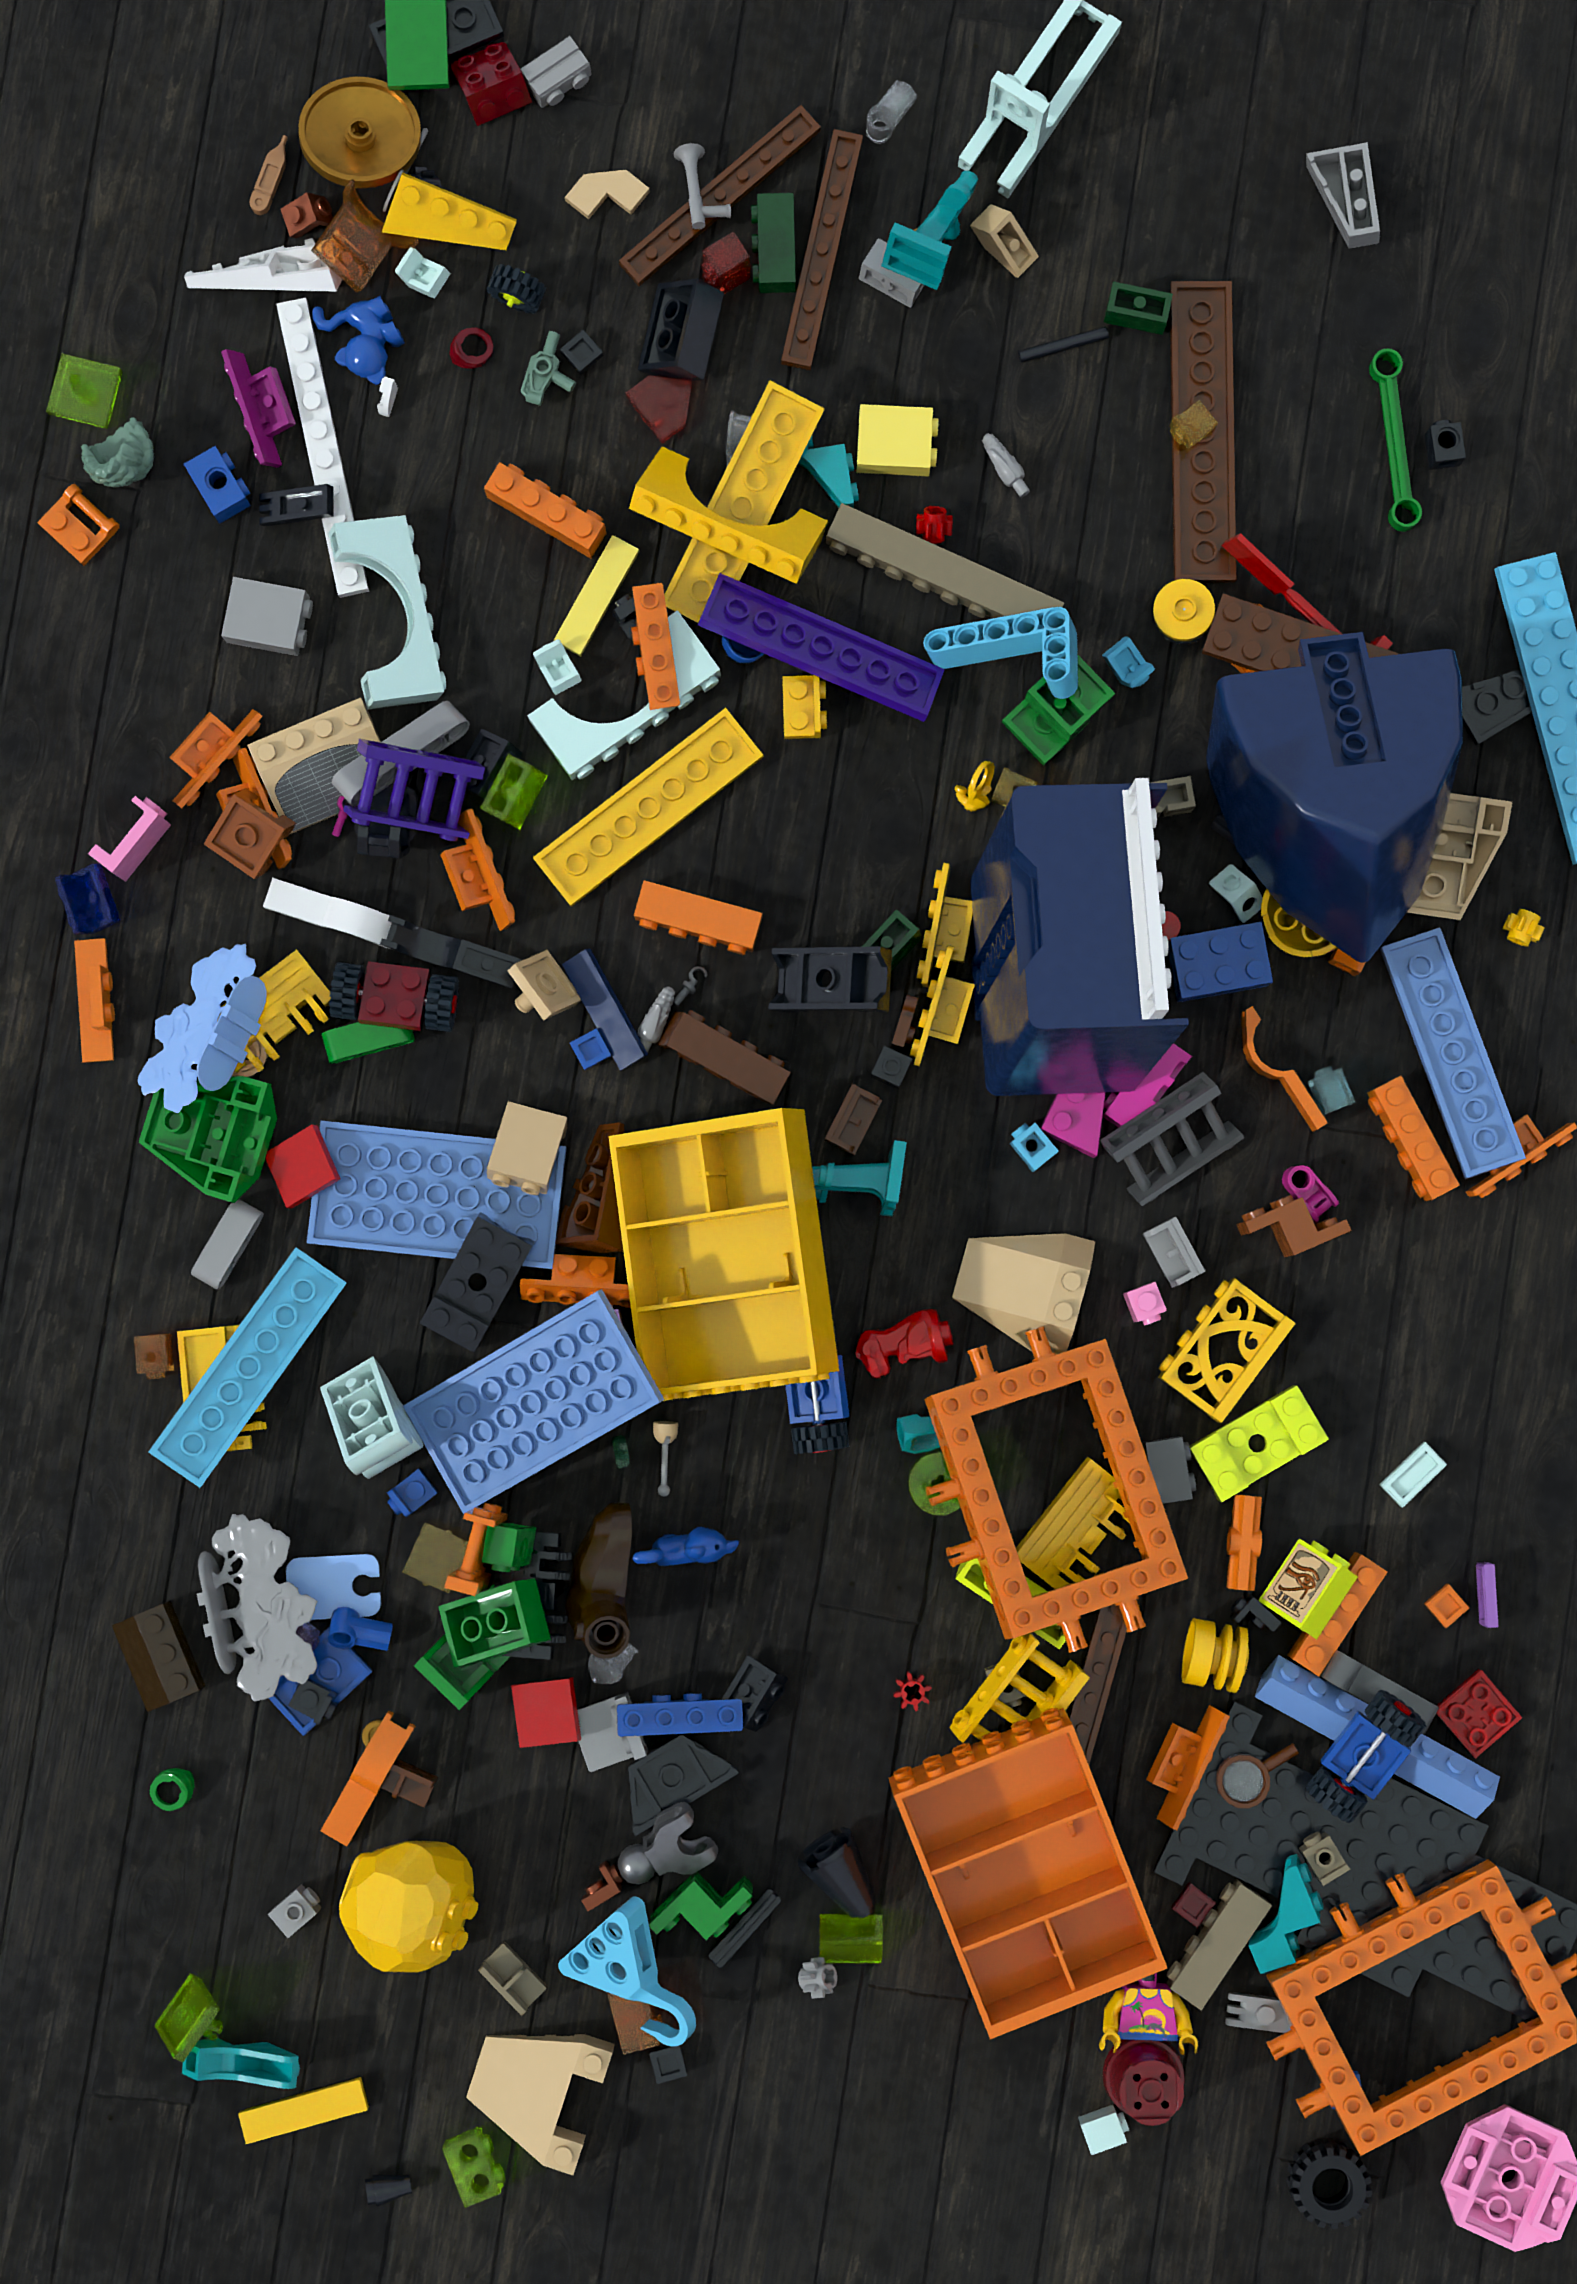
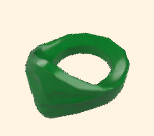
[150,1768,195,1811]

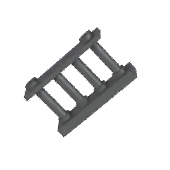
[1100,1072,1244,1206]

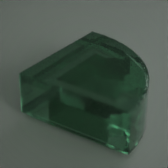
[612,1435,631,1469]

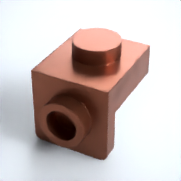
[281,192,334,239]

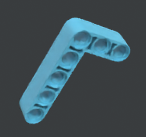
[923,607,1078,699]

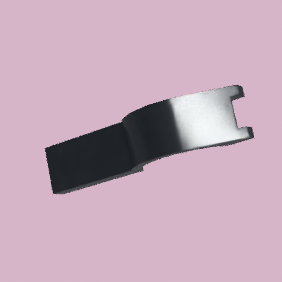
[380,915,522,989]

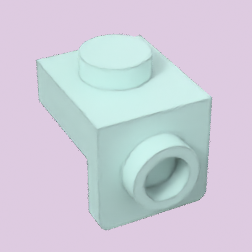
[395,247,451,299]
[533,639,582,695]

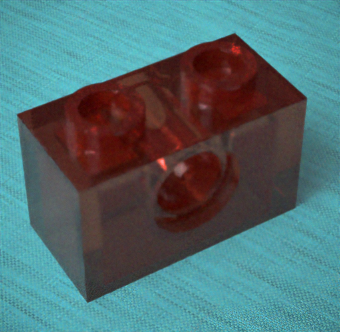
[701,231,751,294]

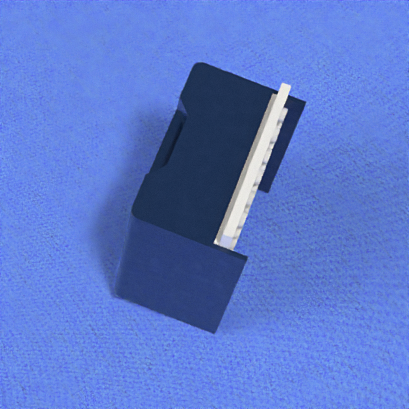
[970,778,1189,1096]

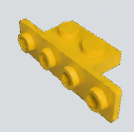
[917,863,973,987]
[909,945,975,1066]

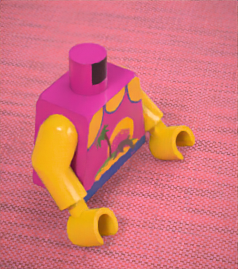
[1099,1973,1198,2055]

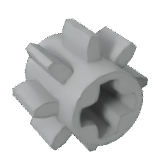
[798,1957,837,1999]

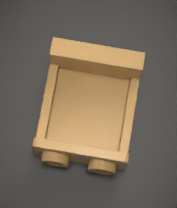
[487,1101,567,1195]

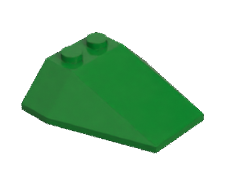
[139,1076,277,1203]

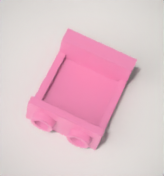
[88,796,171,882]

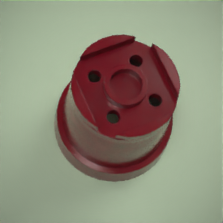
[1103,2039,1184,2126]

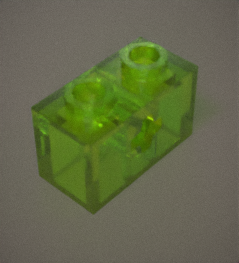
[480,754,548,830]

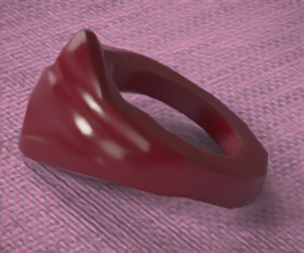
[450,327,494,369]

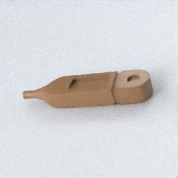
[249,135,288,215]

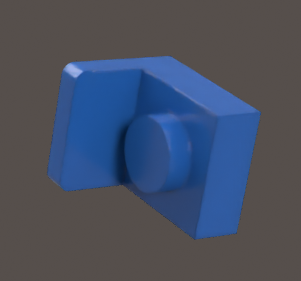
[387,1468,439,1517]

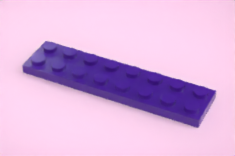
[698,573,945,722]

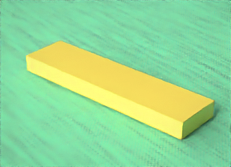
[554,535,639,657]

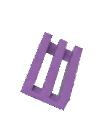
[1476,1562,1498,1628]

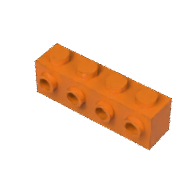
[484,462,606,559]
[1367,1076,1460,1201]

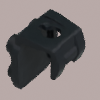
[354,784,418,858]

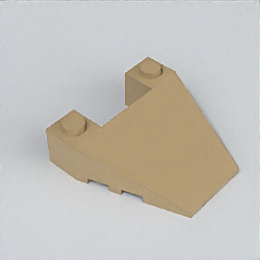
[466,2034,615,2175]

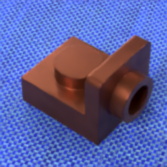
[581,1860,624,1911]

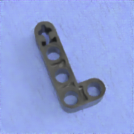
[1320,1650,1439,1735]

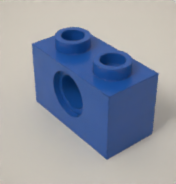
[184,446,251,524]

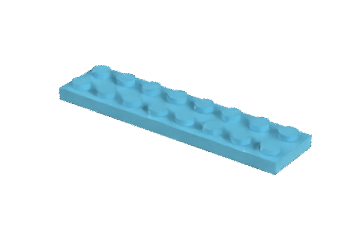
[148,1247,346,1488]

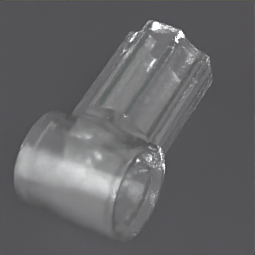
[866,80,917,144]

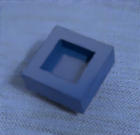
[570,1028,612,1071]

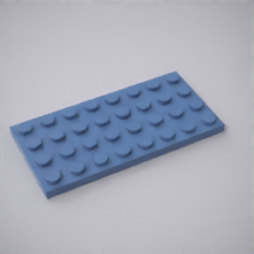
[307,1121,567,1269]
[403,1289,665,1514]

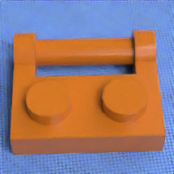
[37,484,120,566]

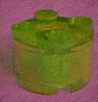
[907,1451,960,1516]

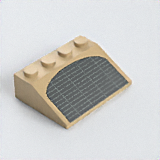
[247,697,394,834]

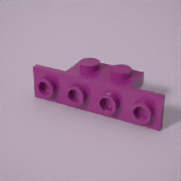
[221,349,296,468]

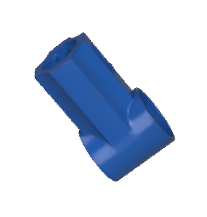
[328,1607,393,1651]

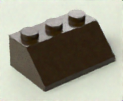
[112,1601,206,1712]

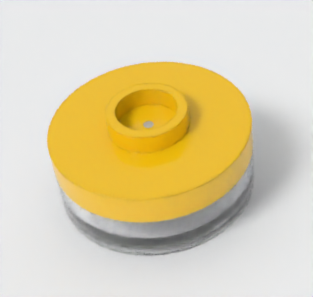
[1153,579,1215,644]

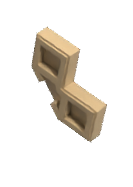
[565,170,650,219]

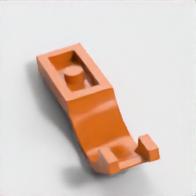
[1241,1006,1328,1132]
[320,1711,416,1847]

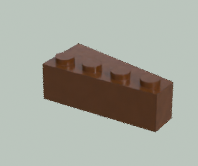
[656,1010,791,1105]

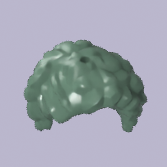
[81,417,154,487]

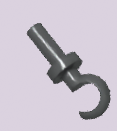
[673,966,708,1007]

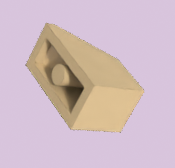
[970,204,1039,278]

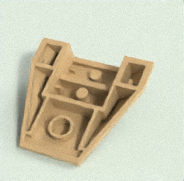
[1407,793,1512,920]
[952,1233,1095,1355]

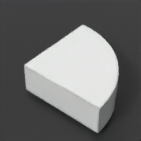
[377,377,398,417]

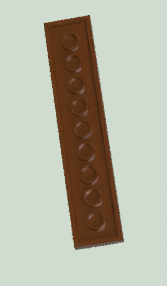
[1170,281,1236,583]

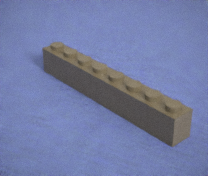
[826,503,1064,618]

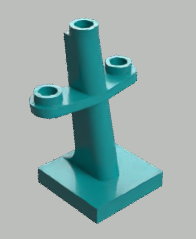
[881,170,978,290]
[812,1140,907,1217]

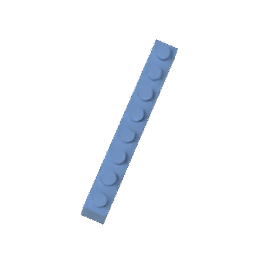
[1255,1655,1500,1819]

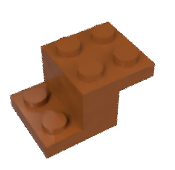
[1236,1195,1352,1257]

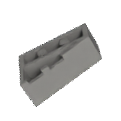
[1306,142,1380,249]

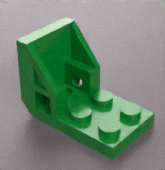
[414,1584,509,1710]

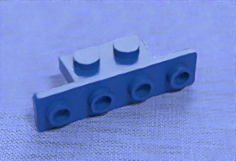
[617,1693,743,1737]

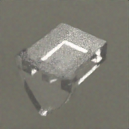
[588,1643,638,1684]

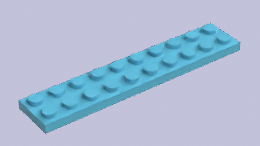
[1494,552,1577,865]

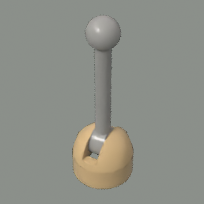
[653,1421,678,1497]

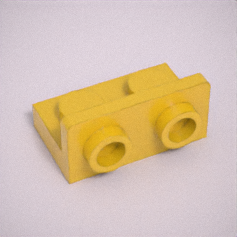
[782,675,827,739]

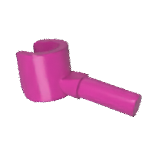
[332,796,347,837]

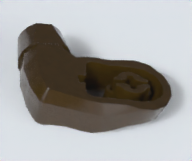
[565,1502,632,1659]

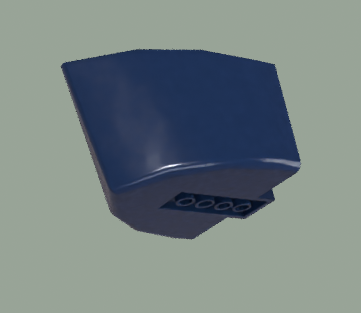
[1206,632,1463,963]

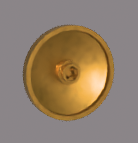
[298,77,421,188]

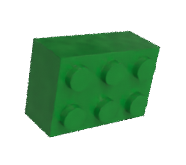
[438,1578,551,1668]

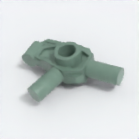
[521,331,576,406]

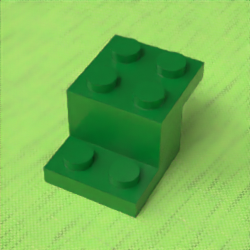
[1002,654,1115,766]
[649,1872,753,1940]

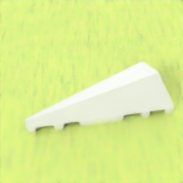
[184,231,343,292]

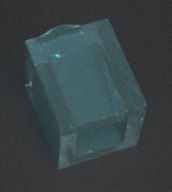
[1308,1066,1355,1115]

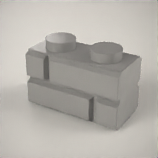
[520,36,592,108]

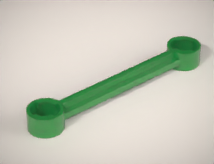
[1369,349,1422,532]

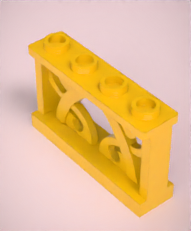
[1158,1278,1296,1423]

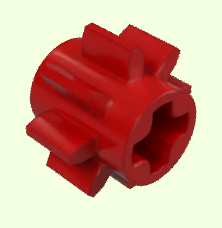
[916,506,953,544]
[893,1671,932,1711]

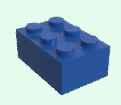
[1168,922,1273,1003]

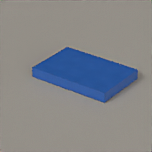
[269,1627,373,1736]

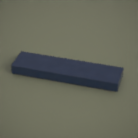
[562,948,648,1071]

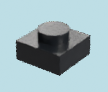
[560,330,604,375]
[649,2045,688,2084]

